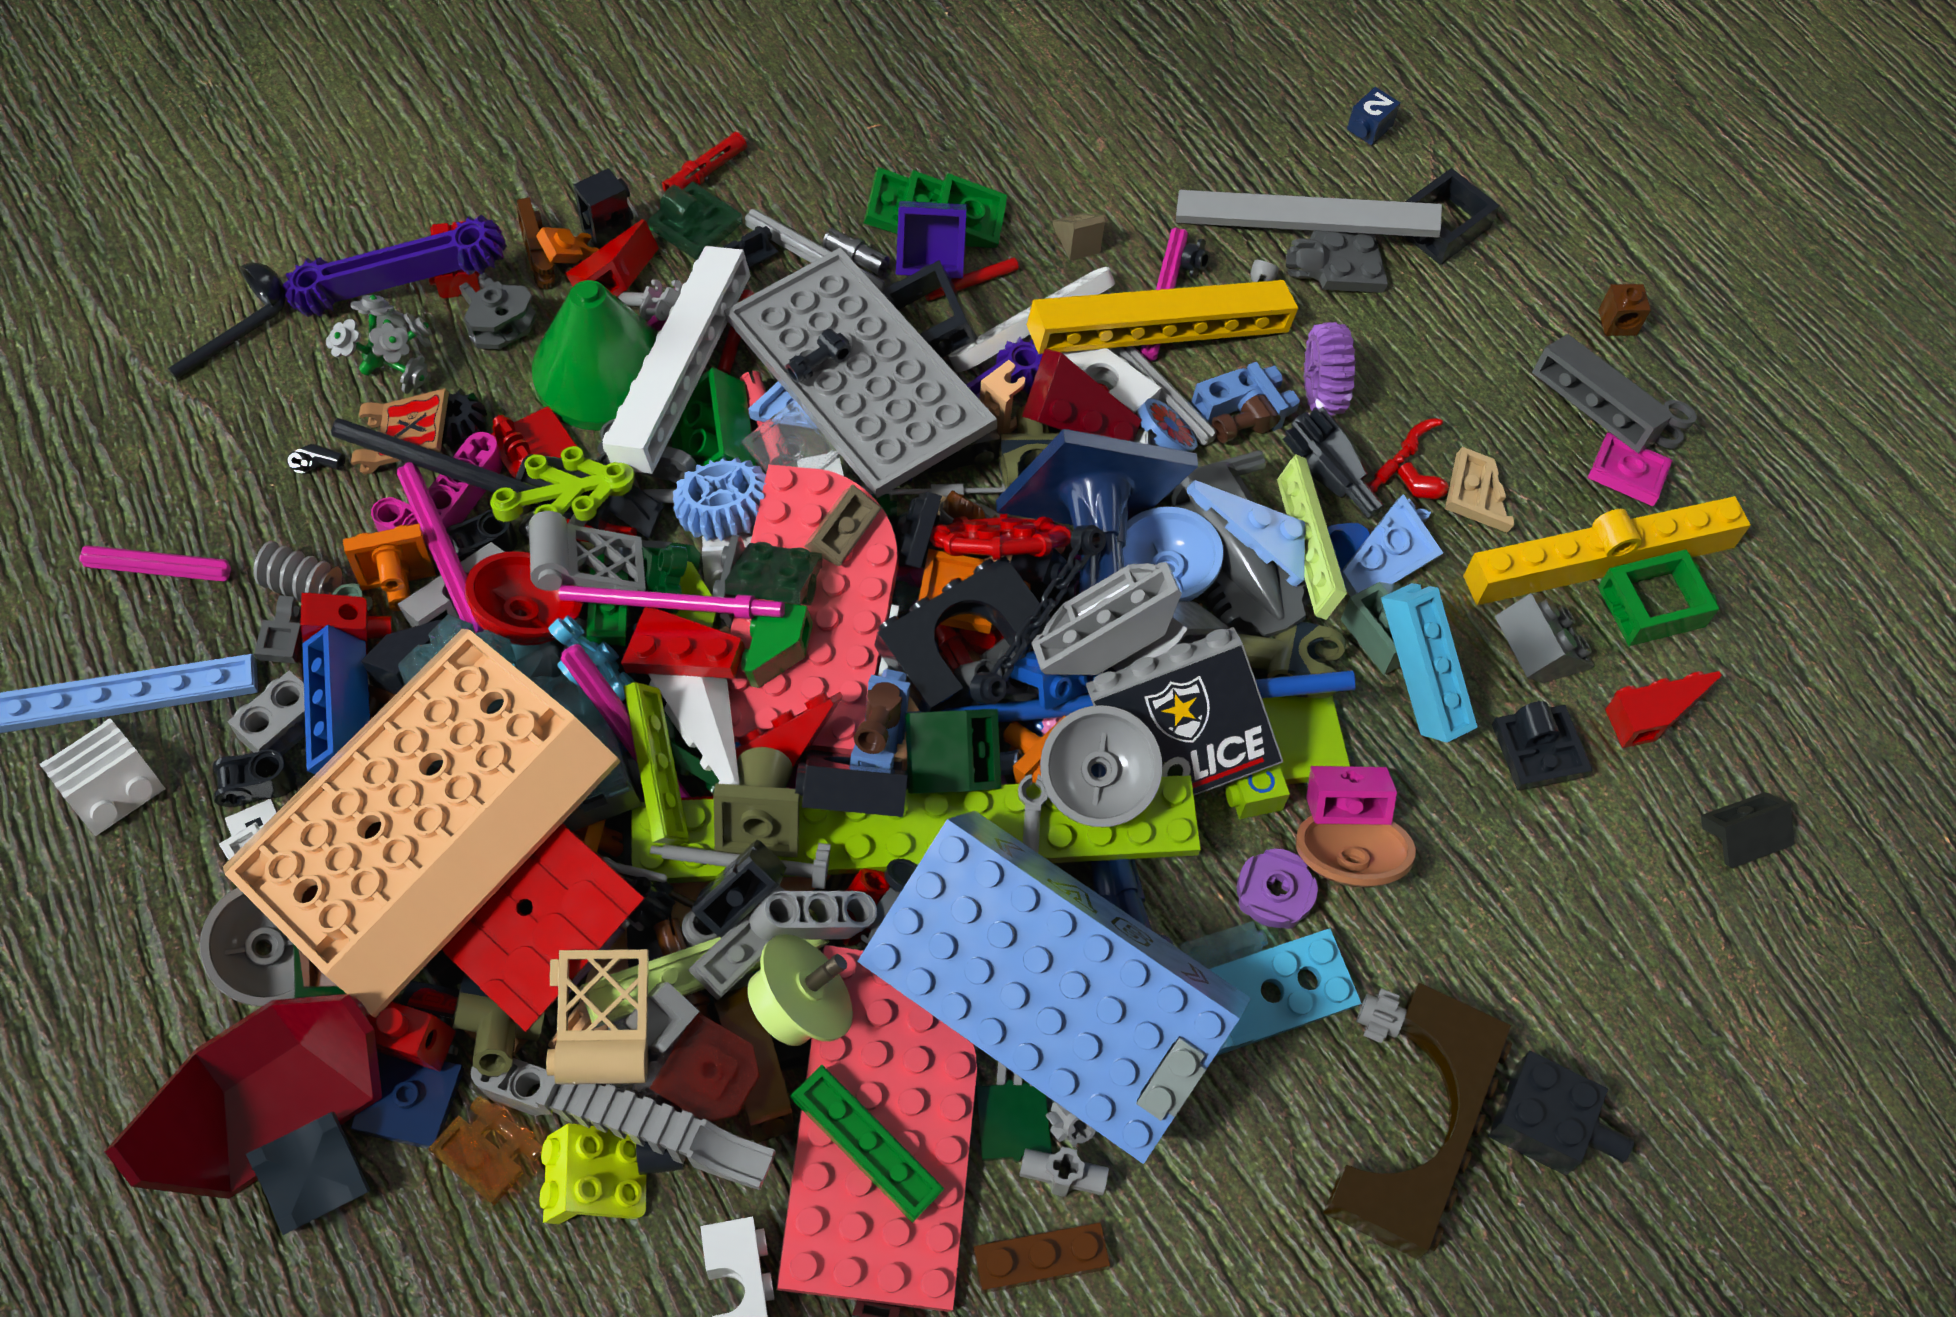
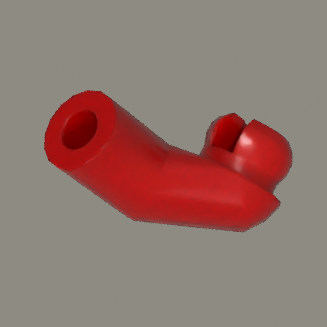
[1397,462,1449,499]

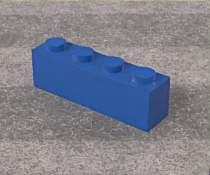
[302,625,370,774]

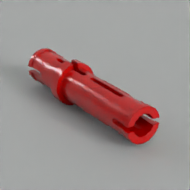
[662,131,747,200]

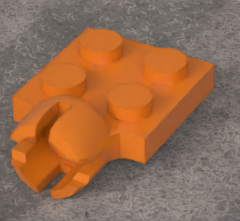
[918,549,1031,634]

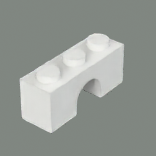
[1061,348,1161,416]
[700,1216,774,1317]

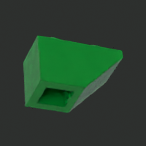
[741,603,813,688]

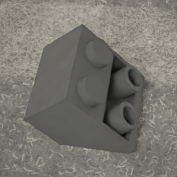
[1494,593,1594,683]

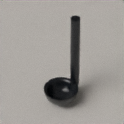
[167,262,286,380]

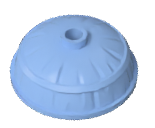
[1122,507,1223,601]

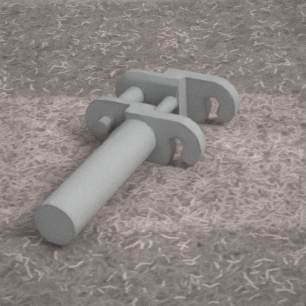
[617,279,682,321]

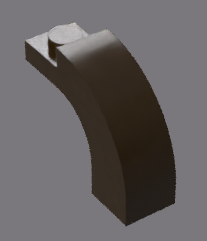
[713,986,795,1143]

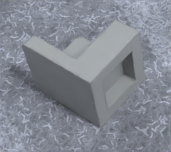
[624,982,699,1052]

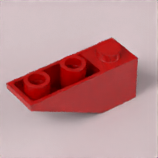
[566,219,659,297]
[1605,671,1722,748]
[735,692,843,771]

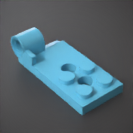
[1209,928,1362,1056]

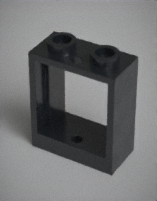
[1405,168,1500,265]
[881,260,978,358]

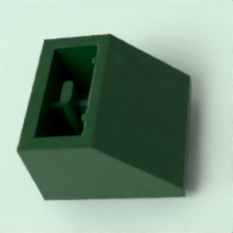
[905,709,1001,793]

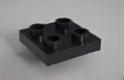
[1491,701,1593,791]

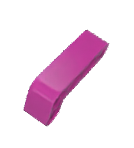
[371,432,503,557]

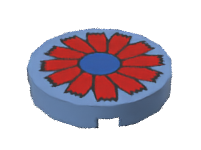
[1137,398,1197,452]

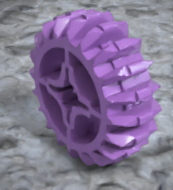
[1303,322,1356,416]

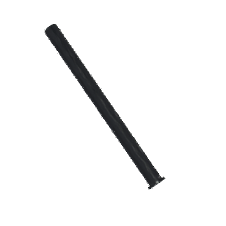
[331,418,610,530]

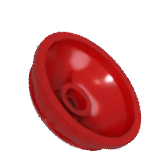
[465,551,583,646]

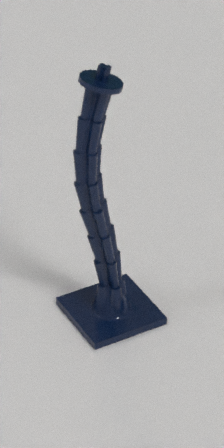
[996,429,1198,945]

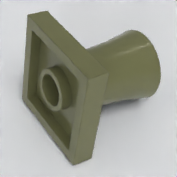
[713,747,800,857]

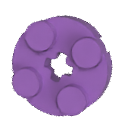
[1236,849,1318,929]

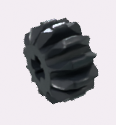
[441,388,487,450]

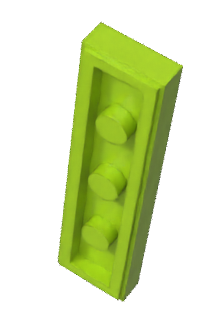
[623,682,689,846]

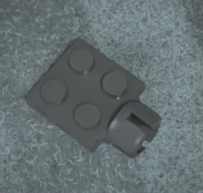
[1286,230,1388,293]

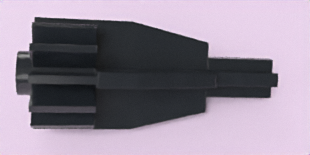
[1283,407,1385,519]

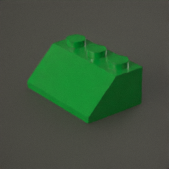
[671,367,756,484]

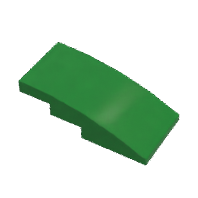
[863,167,1008,248]

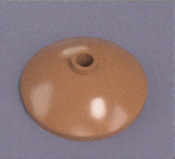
[1296,816,1416,888]

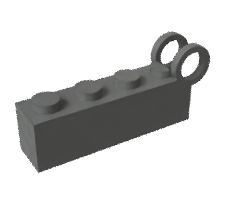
[1532,334,1697,454]

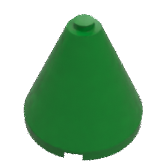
[532,280,658,431]

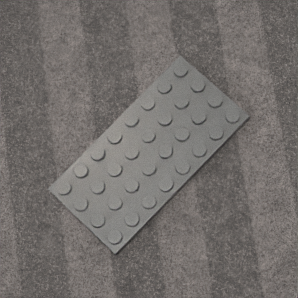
[724,247,998,498]

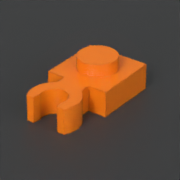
[536,227,599,264]

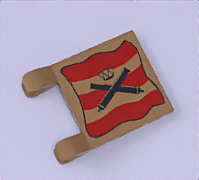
[351,388,449,474]

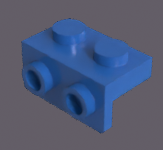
[1011,651,1101,710]

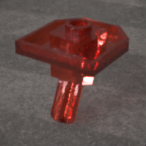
[649,1013,760,1122]

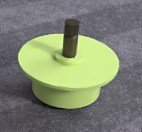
[748,934,853,1046]

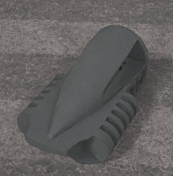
[1172,461,1311,637]

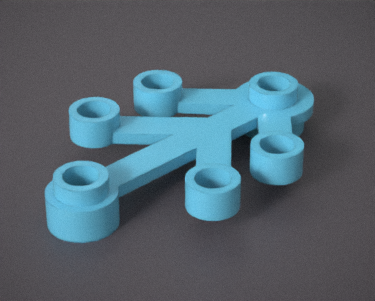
[548,616,635,701]

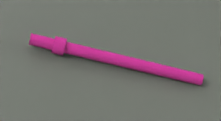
[559,585,785,619]

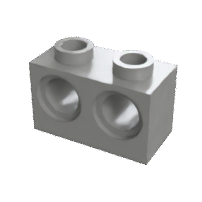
[228,670,305,755]

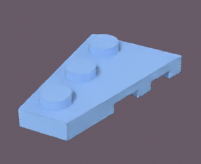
[1341,494,1443,596]

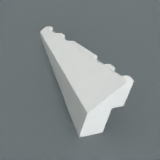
[648,674,739,785]

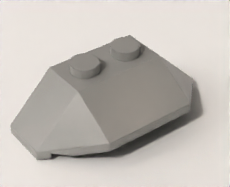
[1031,562,1182,675]

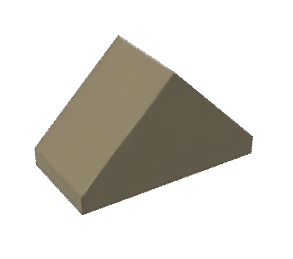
[1052,213,1105,261]

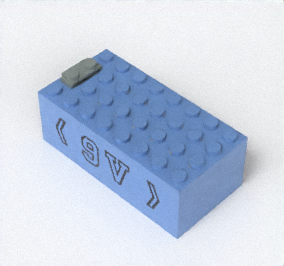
[857,810,1251,1164]

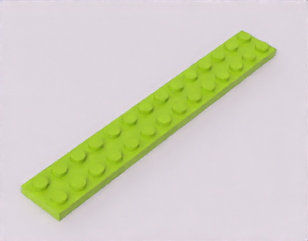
[632,775,1201,883]

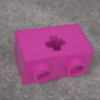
[1306,766,1397,825]

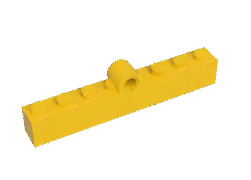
[1463,496,1751,605]

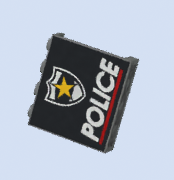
[1085,627,1283,796]

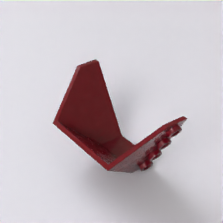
[104,994,382,1199]

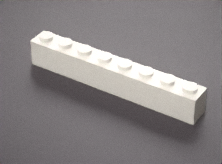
[603,246,751,474]

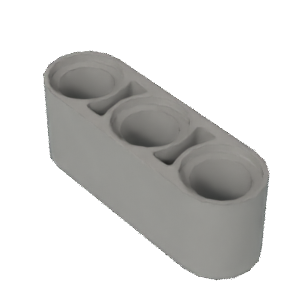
[749,891,877,940]

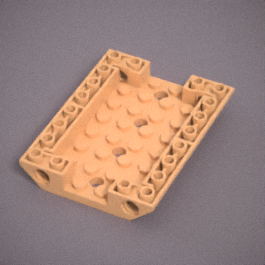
[223,629,621,1018]

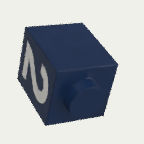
[1347,87,1401,145]

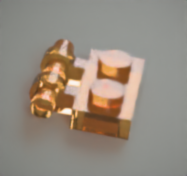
[428,1096,543,1207]

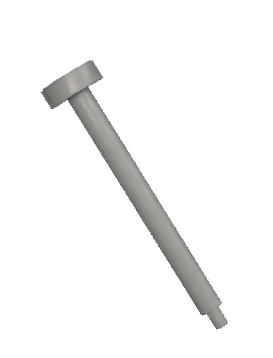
[650,843,831,889]

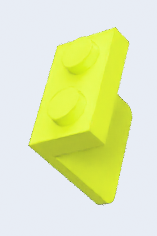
[539,1123,646,1224]

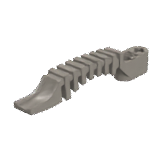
[471,1058,776,1190]

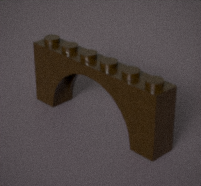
[1323,983,1512,1260]

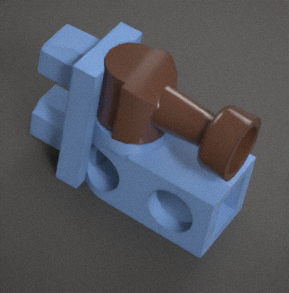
[1191,362,1300,443]
[850,669,910,769]

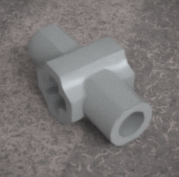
[1019,1147,1109,1197]

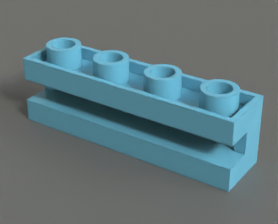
[1381,583,1478,743]

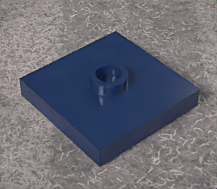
[351,1053,464,1151]

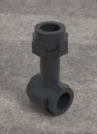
[785,329,852,383]

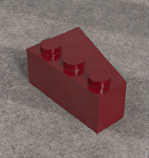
[1022,349,1141,442]

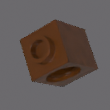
[1598,284,1651,336]

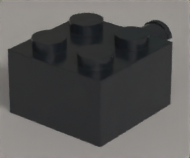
[1488,1051,1634,1176]

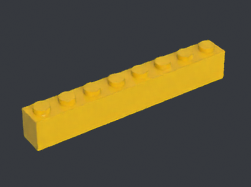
[1026,280,1298,354]

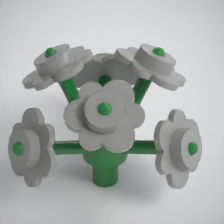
[326,295,432,394]

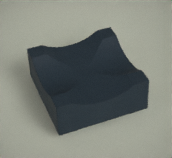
[246,1112,370,1235]

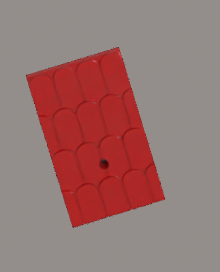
[433,764,645,1032]

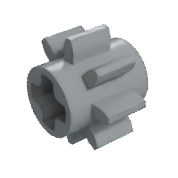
[1356,988,1407,1043]
[1046,1101,1096,1147]

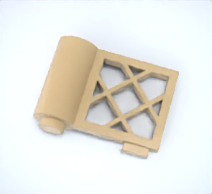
[546,949,649,1085]

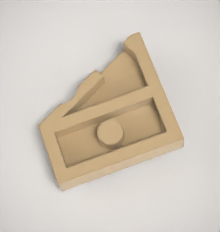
[1445,447,1514,533]

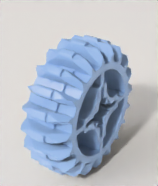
[673,457,766,542]

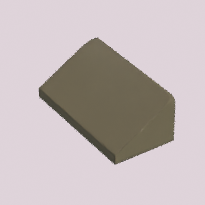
[804,484,882,566]

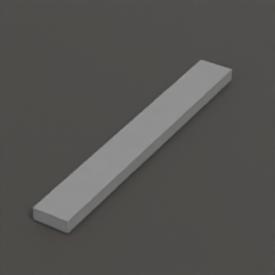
[1176,190,1442,238]

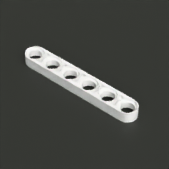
[948,267,1115,372]

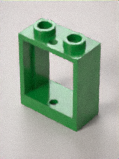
[1598,549,1719,647]

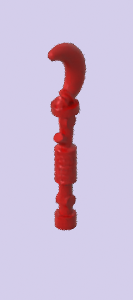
[1367,418,1443,493]

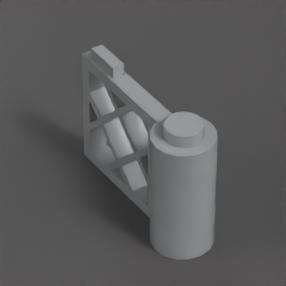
[529,511,646,591]

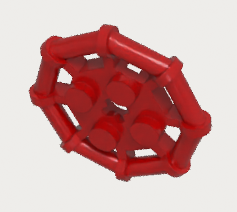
[930,514,1071,560]

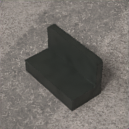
[1701,792,1794,868]

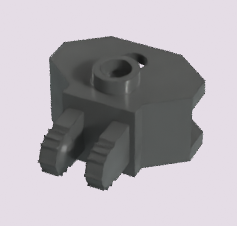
[459,273,537,349]

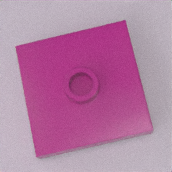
[1587,432,1672,506]

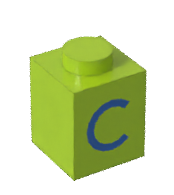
[1225,764,1290,820]

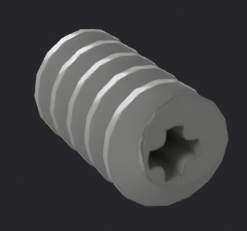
[253,541,342,603]

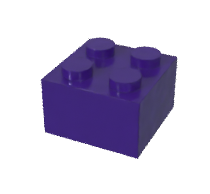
[896,201,966,278]

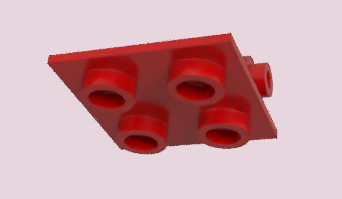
[490,406,577,479]

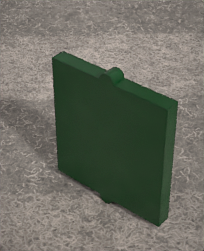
[976,1080,1052,1163]

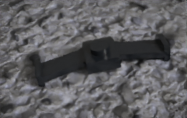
[515,454,664,540]

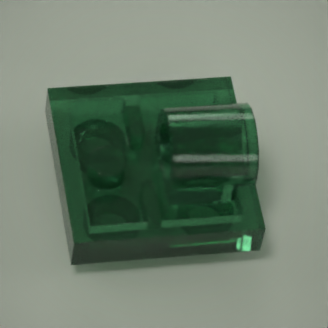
[648,182,743,260]
[725,542,822,606]

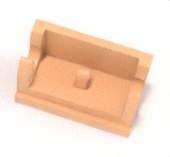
[980,360,1025,435]

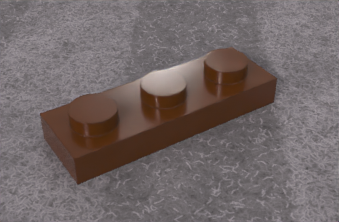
[973,1222,1110,1294]

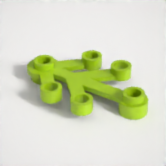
[490,446,635,522]

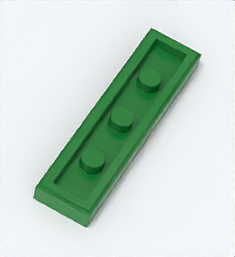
[790,1065,945,1223]

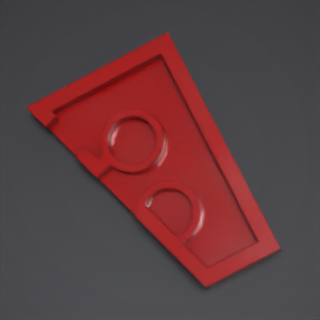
[621,607,746,678]

